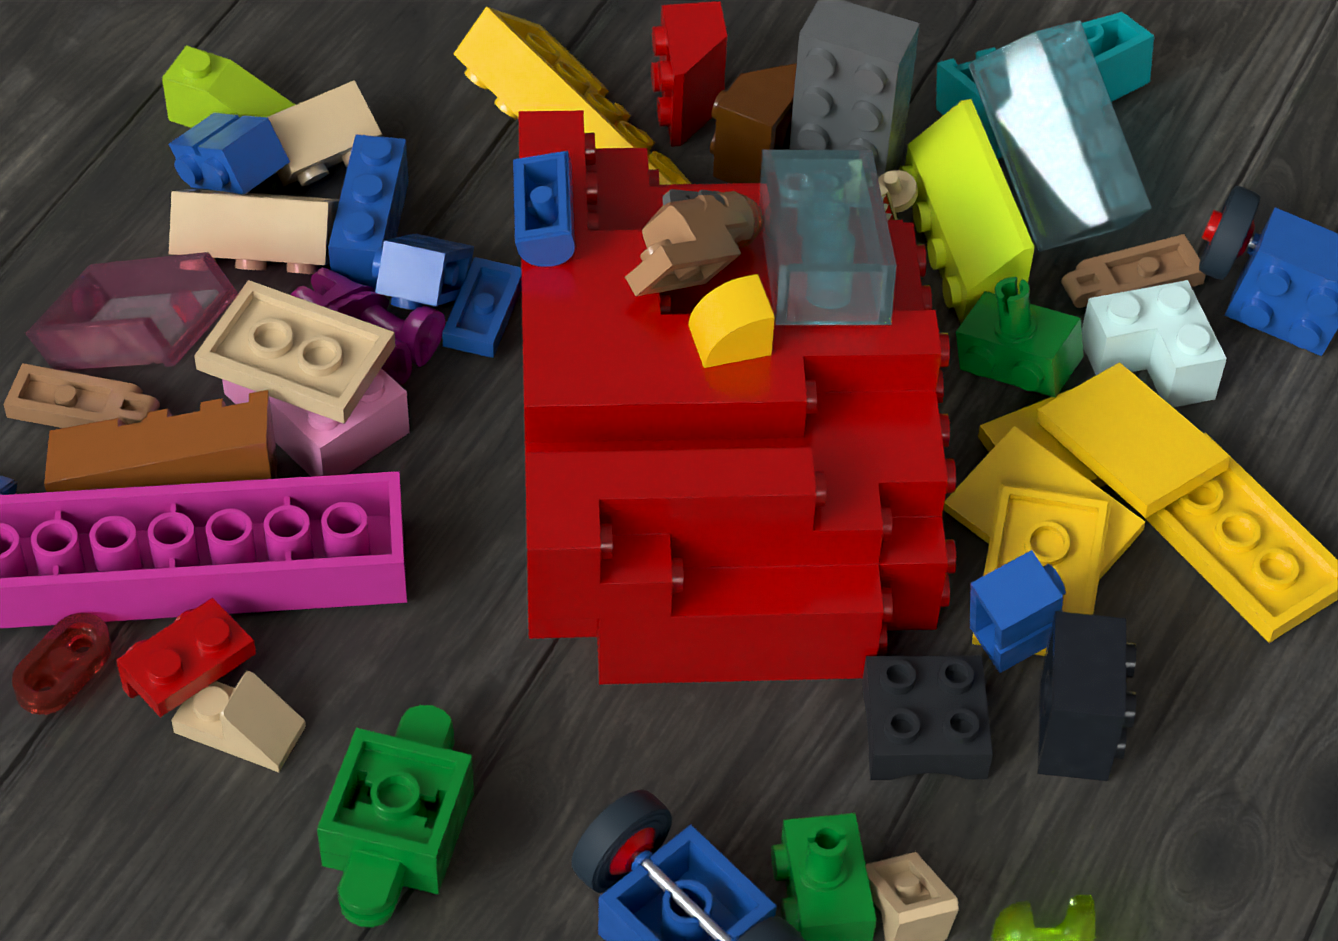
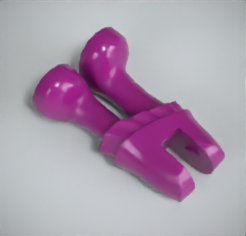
[290,267,446,386]

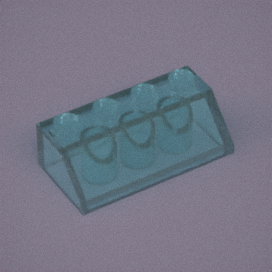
[969,20,1151,252]

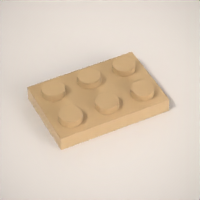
[194,280,395,424]

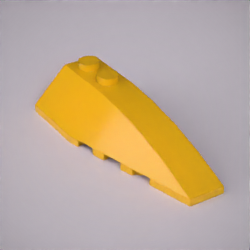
[454,7,691,185]

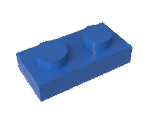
[442,257,522,358]

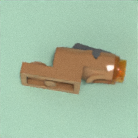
[625,189,763,296]

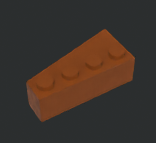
[44,390,277,492]

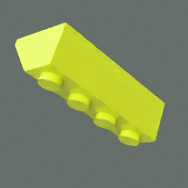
[899,99,1035,324]

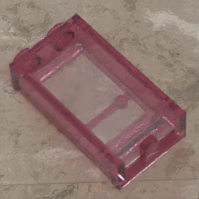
[25,252,238,371]

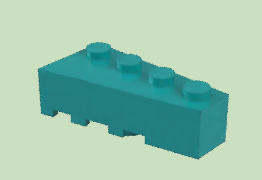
[936,12,1154,159]

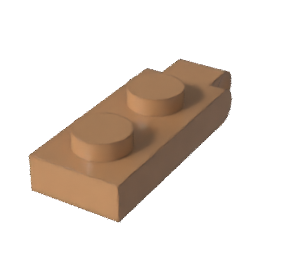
[1061,234,1206,308]
[4,363,160,428]

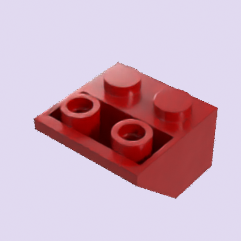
[651,1,727,147]

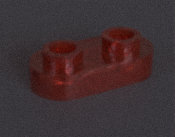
[12,613,112,715]

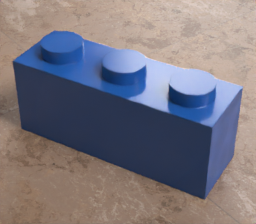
[328,134,409,291]

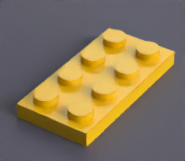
[1145,432,1338,643]

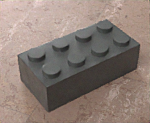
[786,0,920,187]

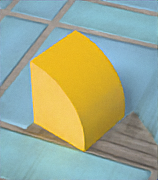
[688,274,775,368]

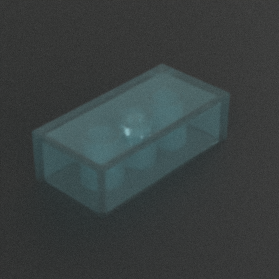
[759,150,897,325]

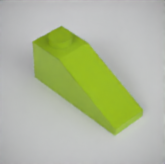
[162,46,295,128]

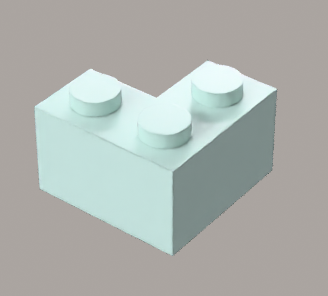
[1082,280,1227,407]

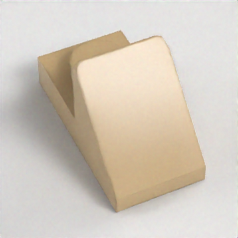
[172,671,306,772]
[865,852,959,941]

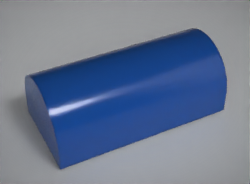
[513,151,575,267]

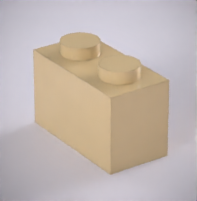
[267,80,382,186]

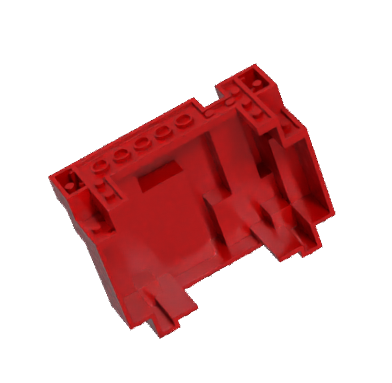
[518,110,956,685]

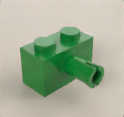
[956,277,1084,398]
[771,813,876,941]

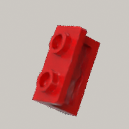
[116,597,256,717]

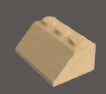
[169,189,340,274]

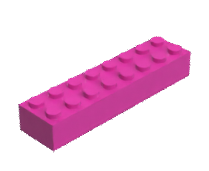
[0,471,407,628]

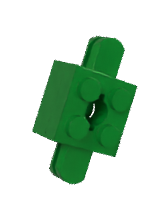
[317,705,474,927]

